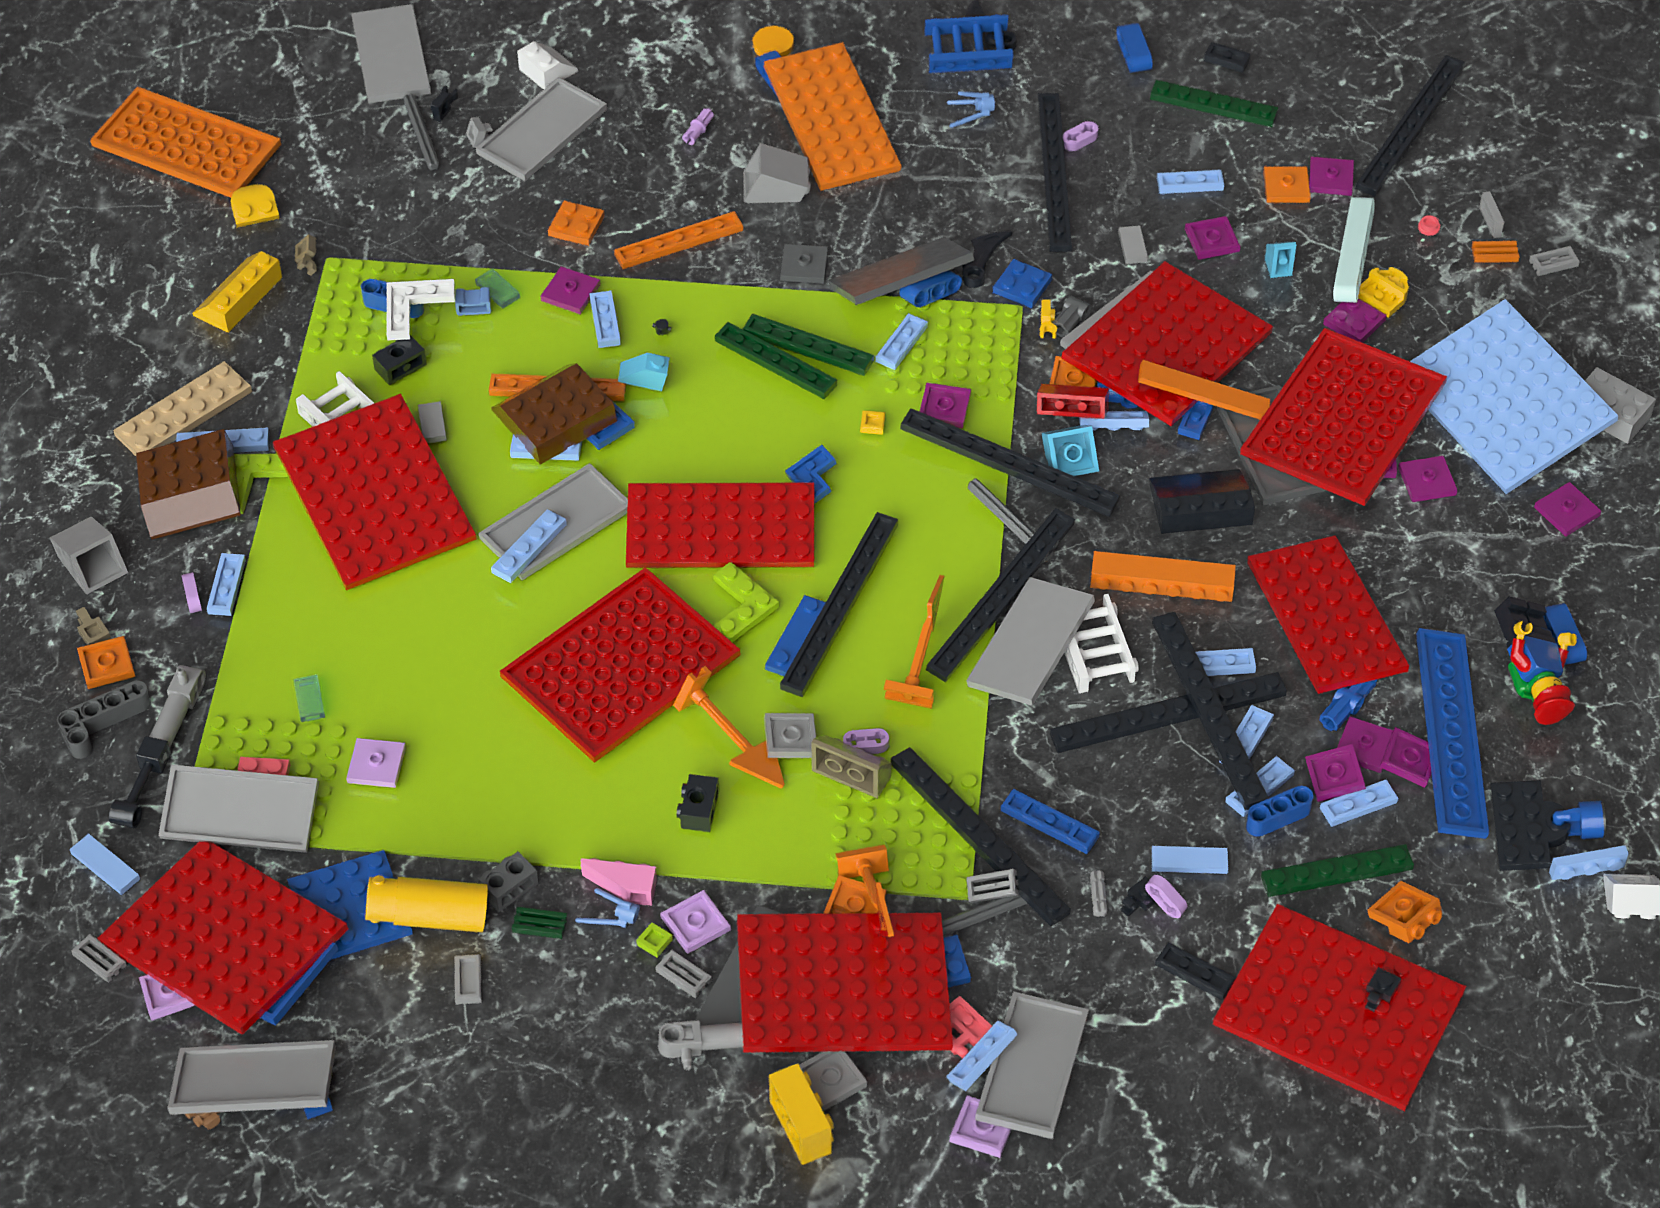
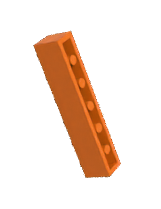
[1090,551,1236,602]

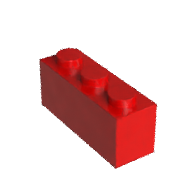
[1037,384,1109,419]

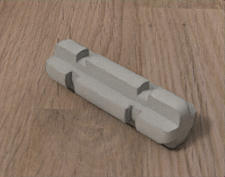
[1090,870,1107,917]

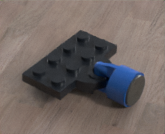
[1490,780,1606,871]

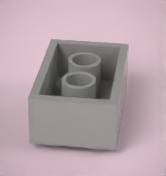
[1585,367,1656,444]

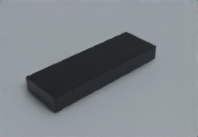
[1155,942,1236,1001]

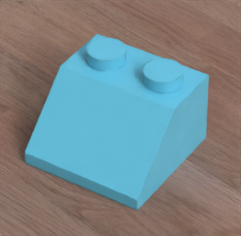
[1042,425,1099,476]

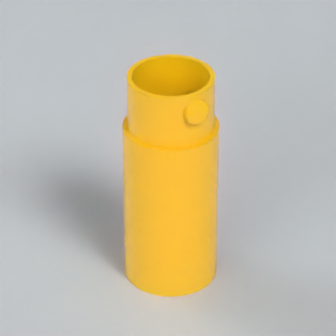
[365,875,488,933]

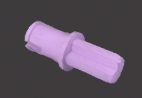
[682,108,714,145]

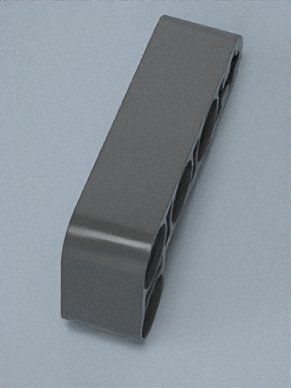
[57,681,151,759]

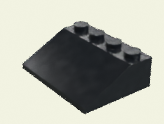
[1149,469,1255,534]

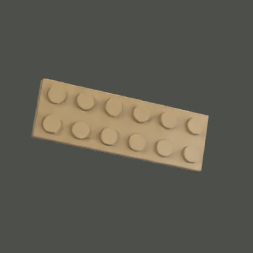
[114,361,252,456]

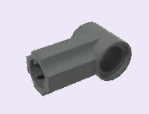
[1052,295,1092,337]

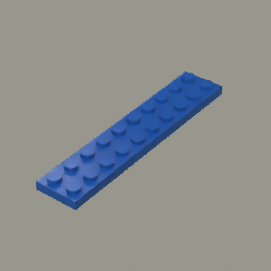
[1416,628,1489,839]

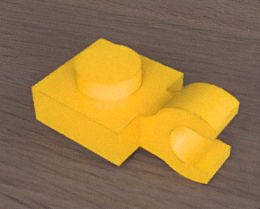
[1040,300,1057,338]

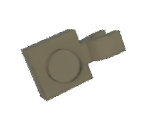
[295,234,317,276]
[76,607,111,645]

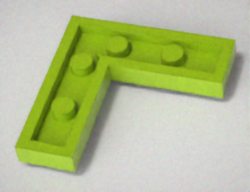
[234,454,288,514]
[713,563,779,643]

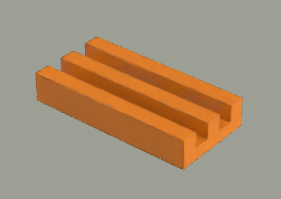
[1472,241,1519,263]

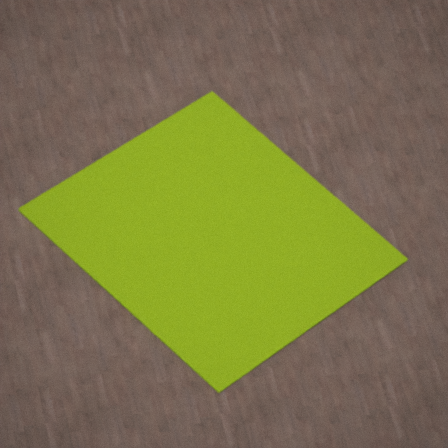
[195,258,1023,900]

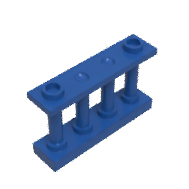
[924,15,1013,73]

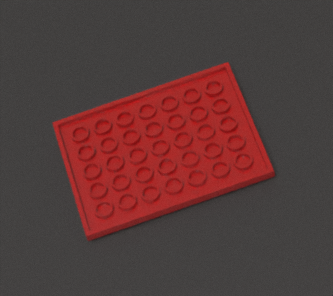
[1061,262,1273,426]
[1240,328,1447,506]
[273,394,476,590]
[500,567,741,763]
[97,841,348,1035]
[1213,904,1466,1111]
[737,913,953,1052]

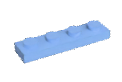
[176,428,269,453]
[491,509,566,583]

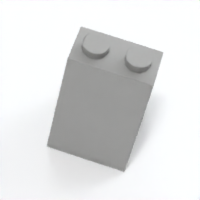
[744,143,811,203]
[50,517,128,594]

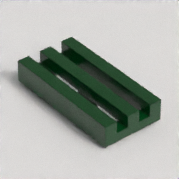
[512,907,567,939]

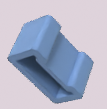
[455,287,491,316]

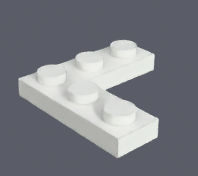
[387,279,455,340]

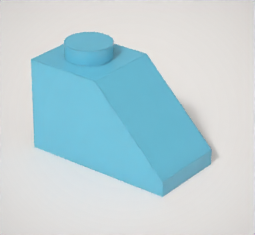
[1265,242,1296,278]
[618,353,670,391]

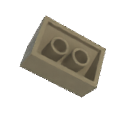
[811,735,891,798]

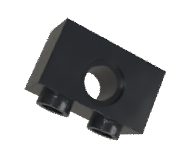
[372,335,427,385]
[676,774,719,832]

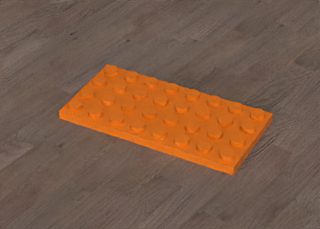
[764,42,901,191]
[90,87,281,197]

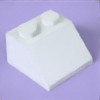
[518,41,578,89]
[1604,874,1660,919]

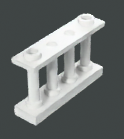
[296,371,374,427]
[1064,594,1139,693]

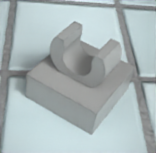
[466,117,493,148]

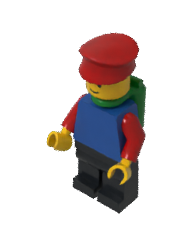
[1494,596,1577,725]

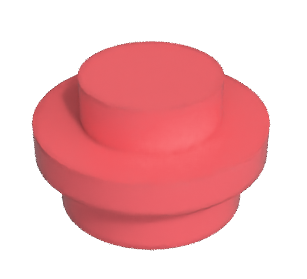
[1418,215,1440,236]

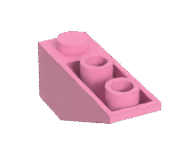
[581,858,657,906]

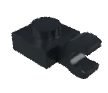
[431,86,458,123]
[1121,876,1156,916]
[1365,967,1402,1012]

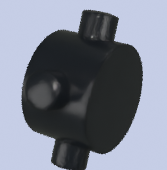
[652,319,672,335]

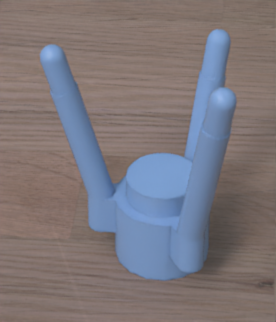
[947,91,995,128]
[575,888,640,928]

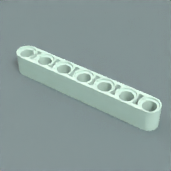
[1334,197,1374,302]

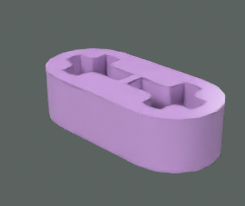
[1063,121,1098,151]
[182,572,202,613]
[843,728,889,754]
[1145,875,1188,918]

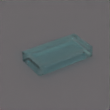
[475,268,520,309]
[293,675,325,722]

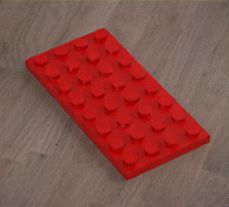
[626,483,814,568]
[1247,535,1409,694]

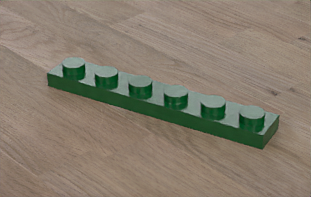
[1150,80,1278,127]
[743,313,874,376]
[715,322,837,399]
[1261,844,1414,897]

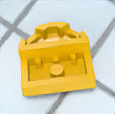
[231,184,279,228]
[1358,267,1409,318]

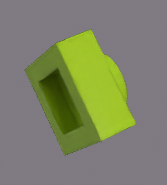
[637,923,673,958]

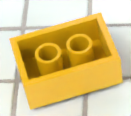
[769,1063,834,1165]

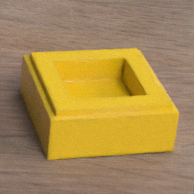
[860,411,885,435]

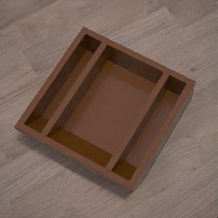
[491,363,617,465]
[136,429,241,540]

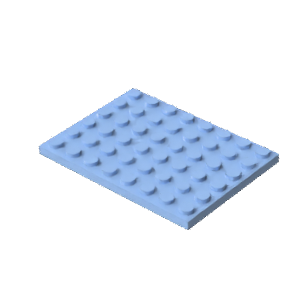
[1410,299,1618,494]

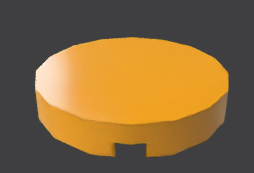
[753,26,794,57]

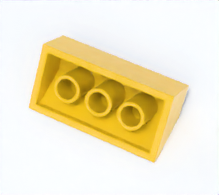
[193,251,282,333]

